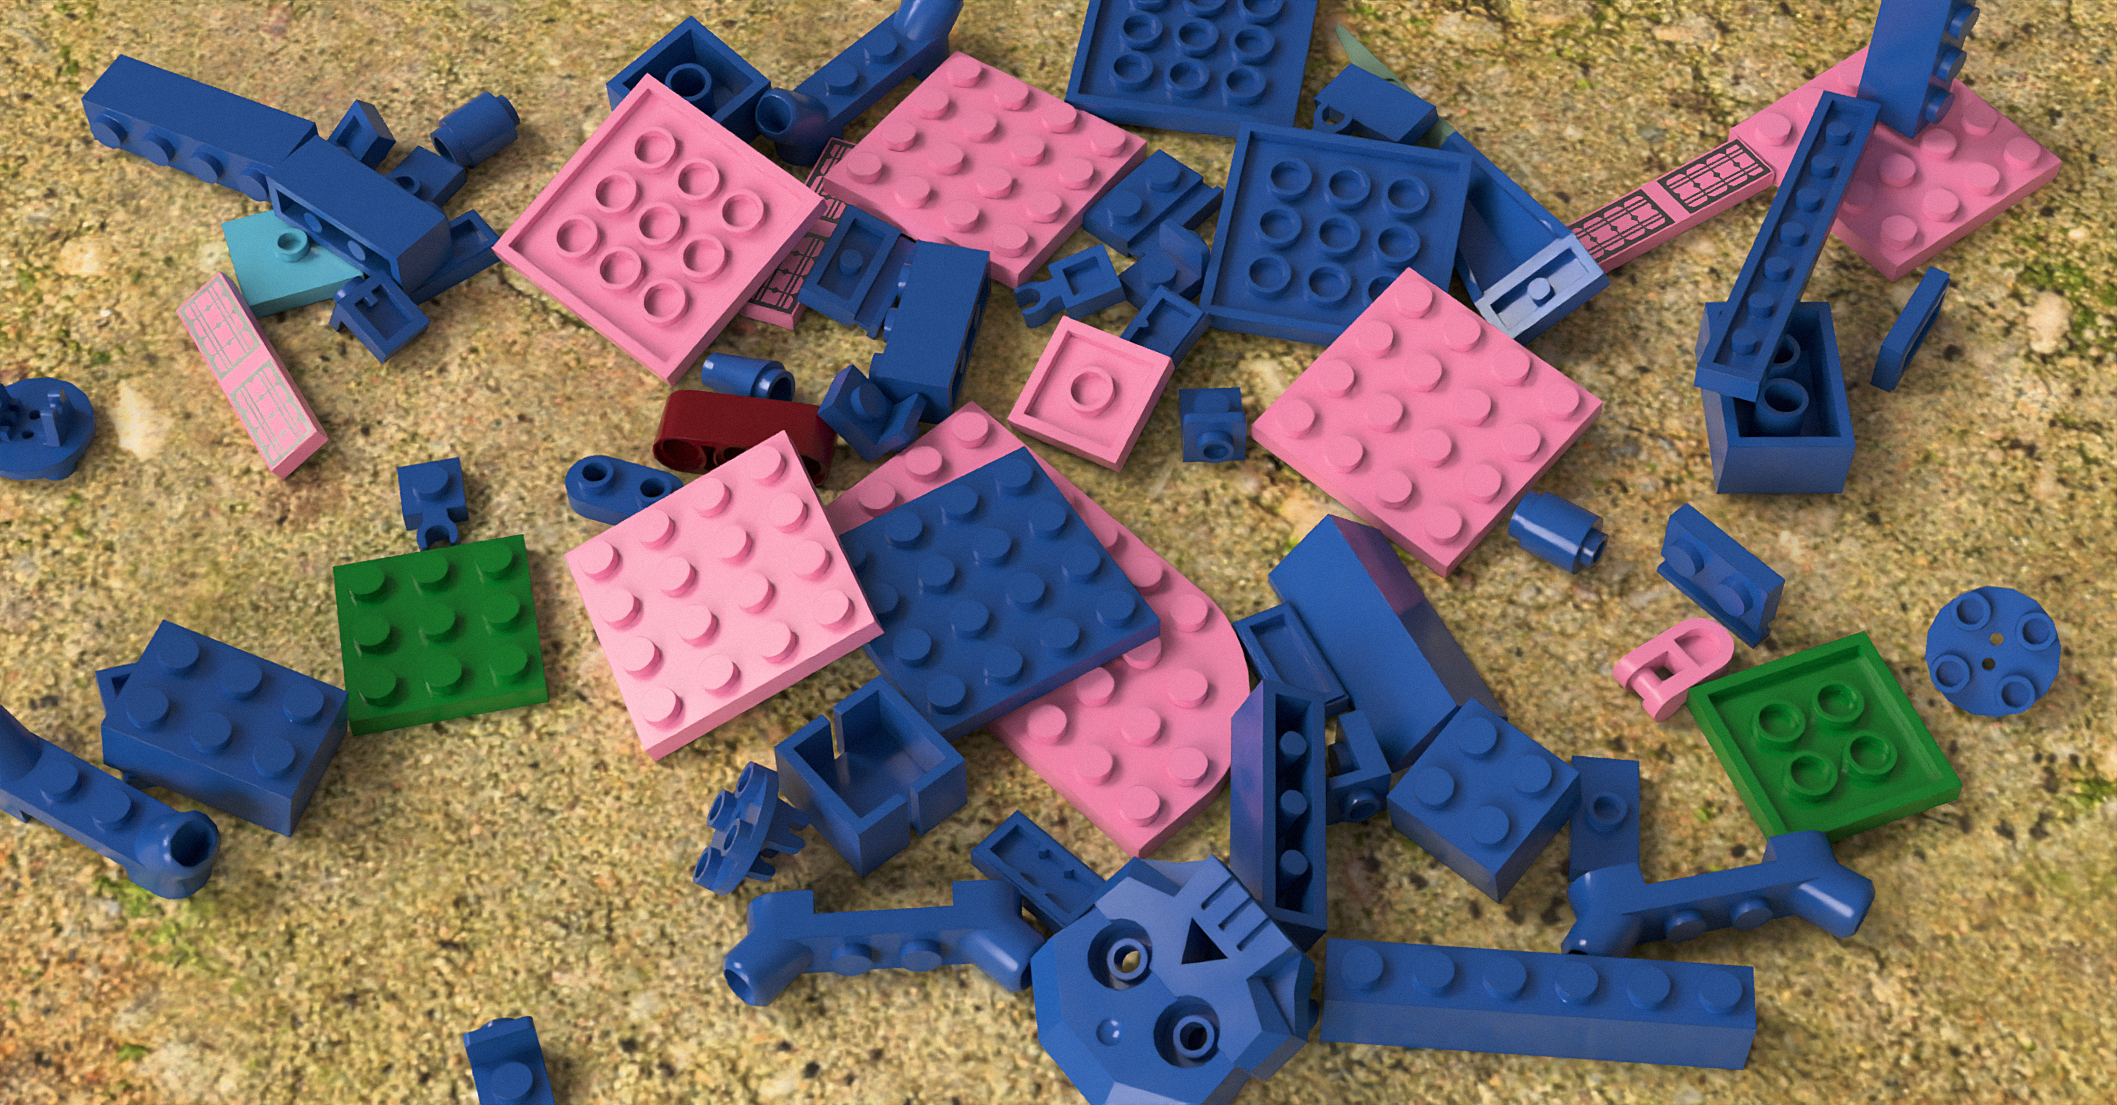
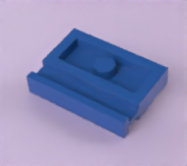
[1083,149,1224,260]
[796,204,920,340]
[1657,503,1785,649]

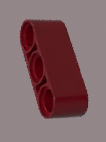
[652,390,839,487]

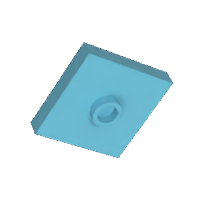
[221,210,365,319]

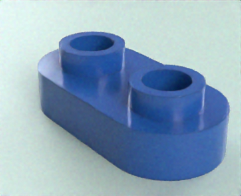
[565,455,684,526]

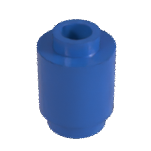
[430,91,520,169]
[1508,490,1609,575]

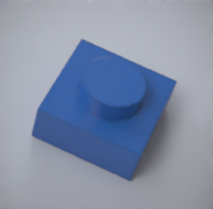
[327,99,396,171]

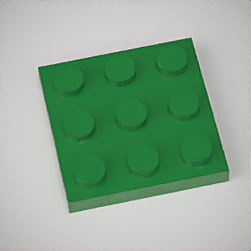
[333,534,549,737]
[1685,631,1963,843]

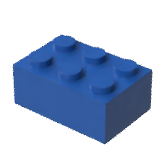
[1695,302,1856,494]
[101,619,349,837]

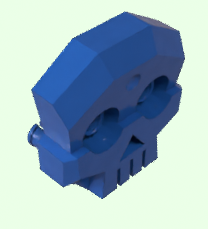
[1030,853,1319,1105]

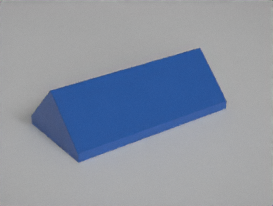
[1268,513,1508,774]

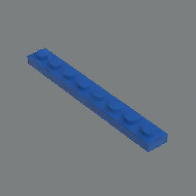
[1694,90,1881,403]

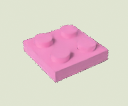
[1007,316,1175,473]

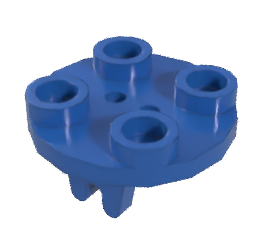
[0,377,97,481]
[1925,585,2061,717]
[693,761,810,896]

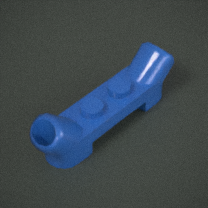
[754,0,964,167]
[0,704,221,899]
[1561,830,1876,958]
[723,880,1047,1007]

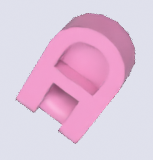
[1612,618,1734,722]

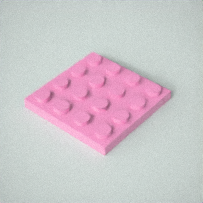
[1728,45,2062,283]
[823,50,1147,289]
[492,73,828,388]
[1251,267,1603,579]
[564,430,884,762]

